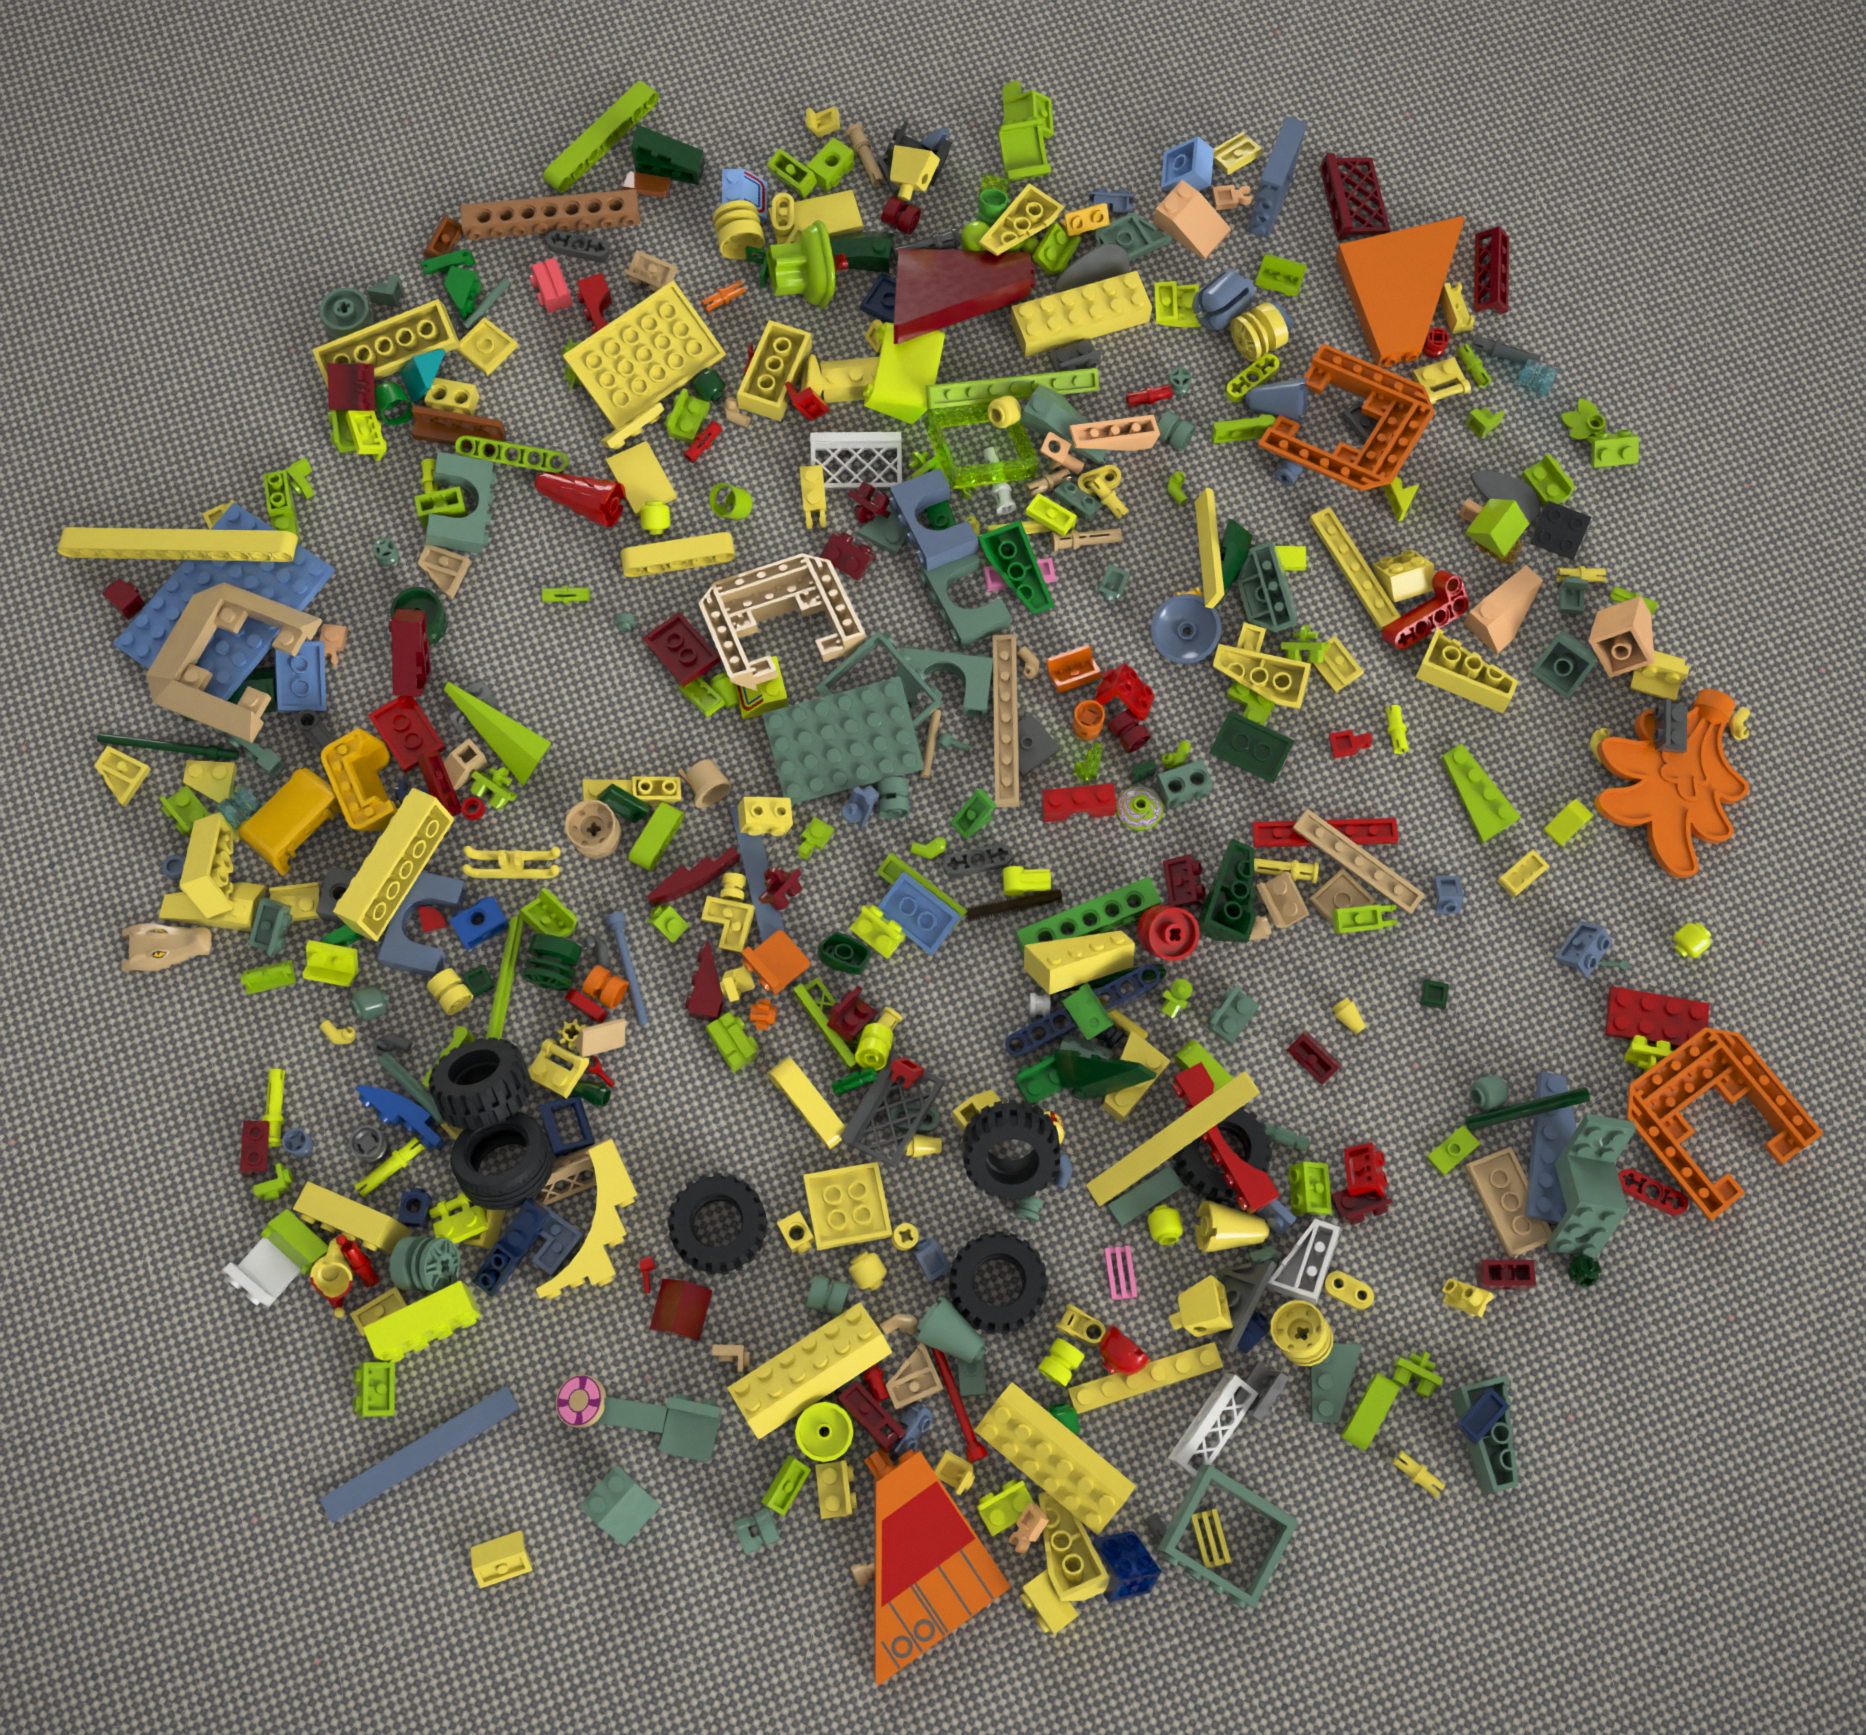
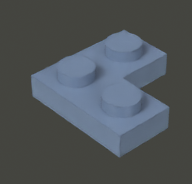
[531,1204,584,1277]

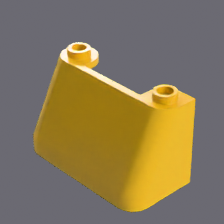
[321,728,399,831]
[238,768,344,876]

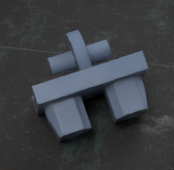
[841,785,879,829]

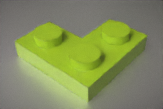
[1226,680,1275,726]

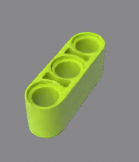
[628,802,685,872]
[1174,1039,1234,1093]
[1341,1372,1400,1452]

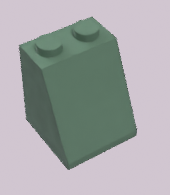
[579,1465,662,1546]

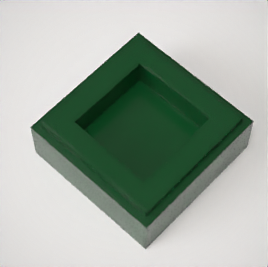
[1129,760,1157,784]
[462,964,495,998]
[1420,979,1449,1009]

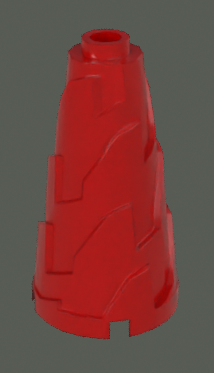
[534,471,626,528]

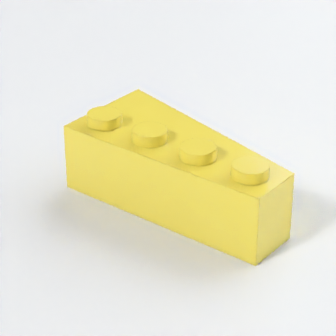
[180,812,233,918]
[1024,931,1135,995]
[293,1181,412,1255]

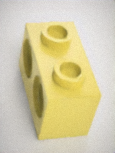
[425,378,479,416]

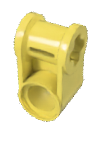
[1055,1304,1106,1347]

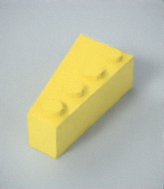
[1415,627,1518,713]

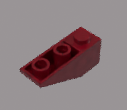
[685,941,724,1022]

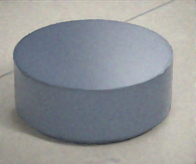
[162,855,185,880]

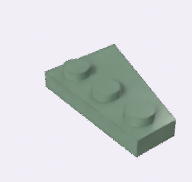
[857,505,926,556]
[1310,1343,1362,1424]

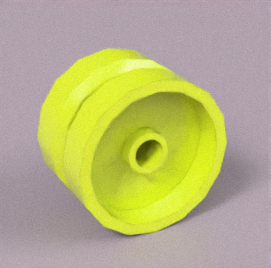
[795,1401,854,1462]

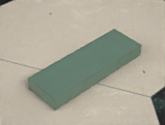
[1107,1165,1184,1228]
[595,1397,668,1434]

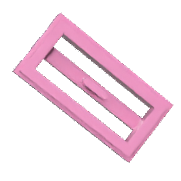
[1104,1245,1137,1301]

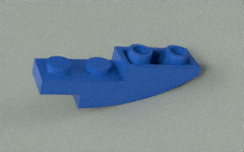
[356,1086,446,1151]

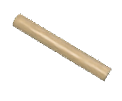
[920,710,941,778]

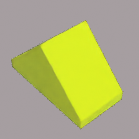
[1543,799,1594,847]

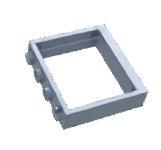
[1248,116,1308,239]

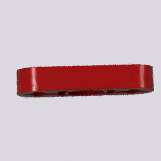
[1618,1169,1688,1216]

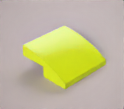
[1154,281,1201,327]

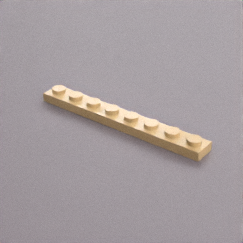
[993,634,1020,807]

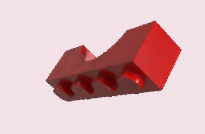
[575,273,612,334]

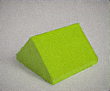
[1465,499,1529,559]

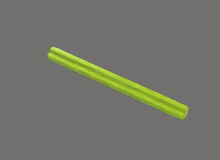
[486,916,525,1040]

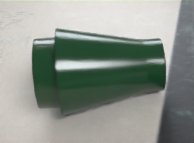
[572,1080,611,1107]

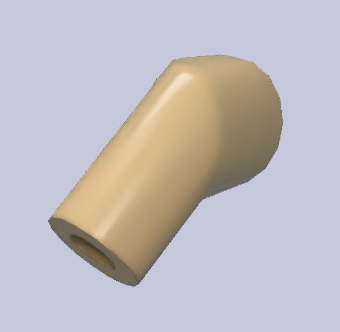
[880,1313,918,1335]

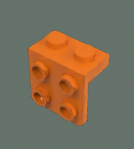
[741,930,811,996]

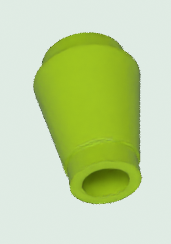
[710,672,739,709]

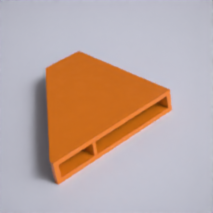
[1335,216,1465,367]

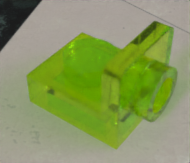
[1073,742,1104,779]

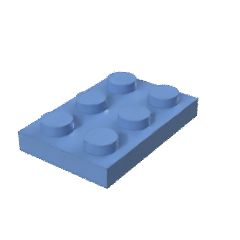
[274,641,327,713]
[878,872,962,955]

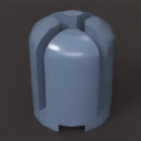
[1192,268,1255,330]

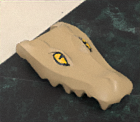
[121,923,212,971]

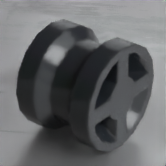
[1095,1019,1126,1050]

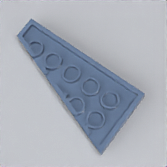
[1525,1071,1577,1225]

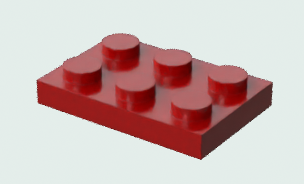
[368,695,446,773]

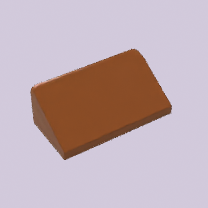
[622,171,671,198]
[422,215,463,258]

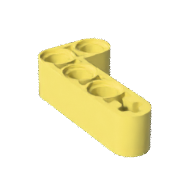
[766,1057,846,1150]

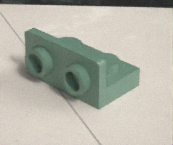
[1207,985,1260,1045]
[1059,1034,1112,1060]

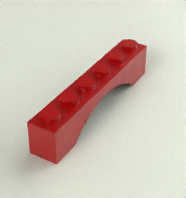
[1172,1062,1280,1215]

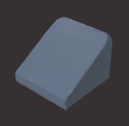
[920,128,950,150]

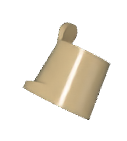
[677,759,732,808]

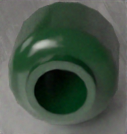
[692,367,726,403]

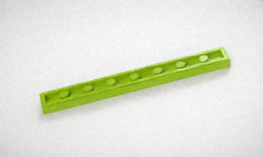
[925,368,1099,409]

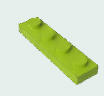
[876,853,967,930]

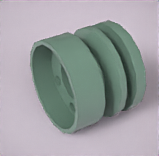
[390,1236,460,1293]

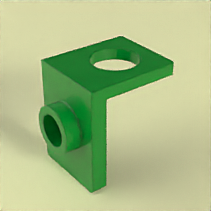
[745,246,770,288]

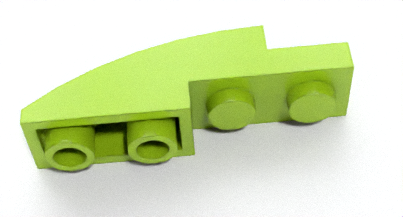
[263,470,301,545]

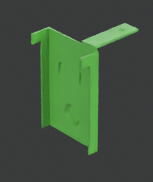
[1061,983,1114,1041]

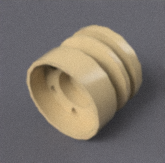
[565,799,622,859]

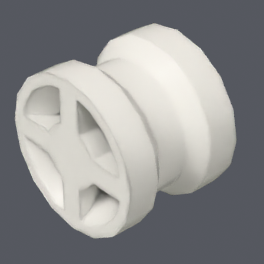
[1029,993,1050,1017]

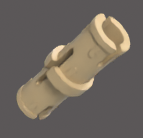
[1024,468,1072,497]

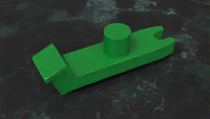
[420,249,476,275]

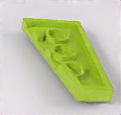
[1441,743,1521,845]

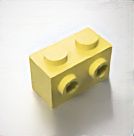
[738,797,793,836]

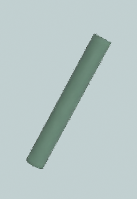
[461,278,511,331]

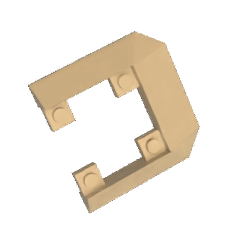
[698,553,866,691]
[146,582,322,743]

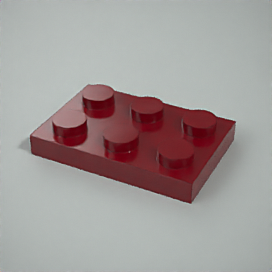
[642,612,721,688]

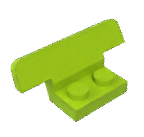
[1002,80,1054,139]

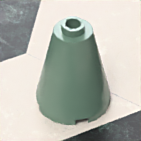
[912,1295,987,1364]

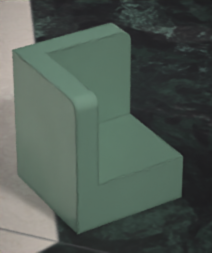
[367,274,403,307]

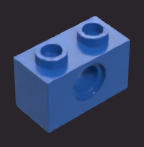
[449,896,509,951]

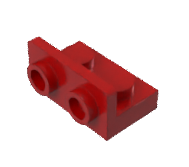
[1344,1142,1388,1197]

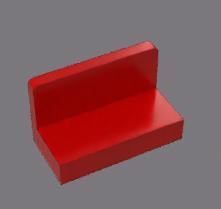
[785,381,830,422]

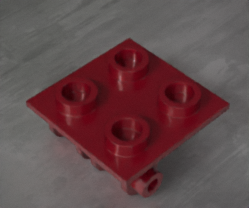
[327,363,375,411]

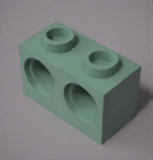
[1156,759,1213,808]

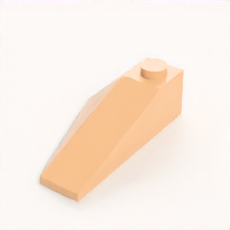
[1463,565,1543,655]

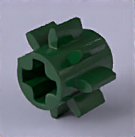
[1567,1255,1602,1287]

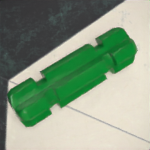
[831,1067,877,1095]

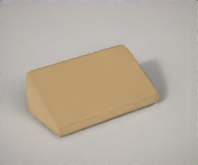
[574,1018,626,1057]

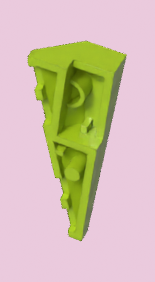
[444,681,551,787]

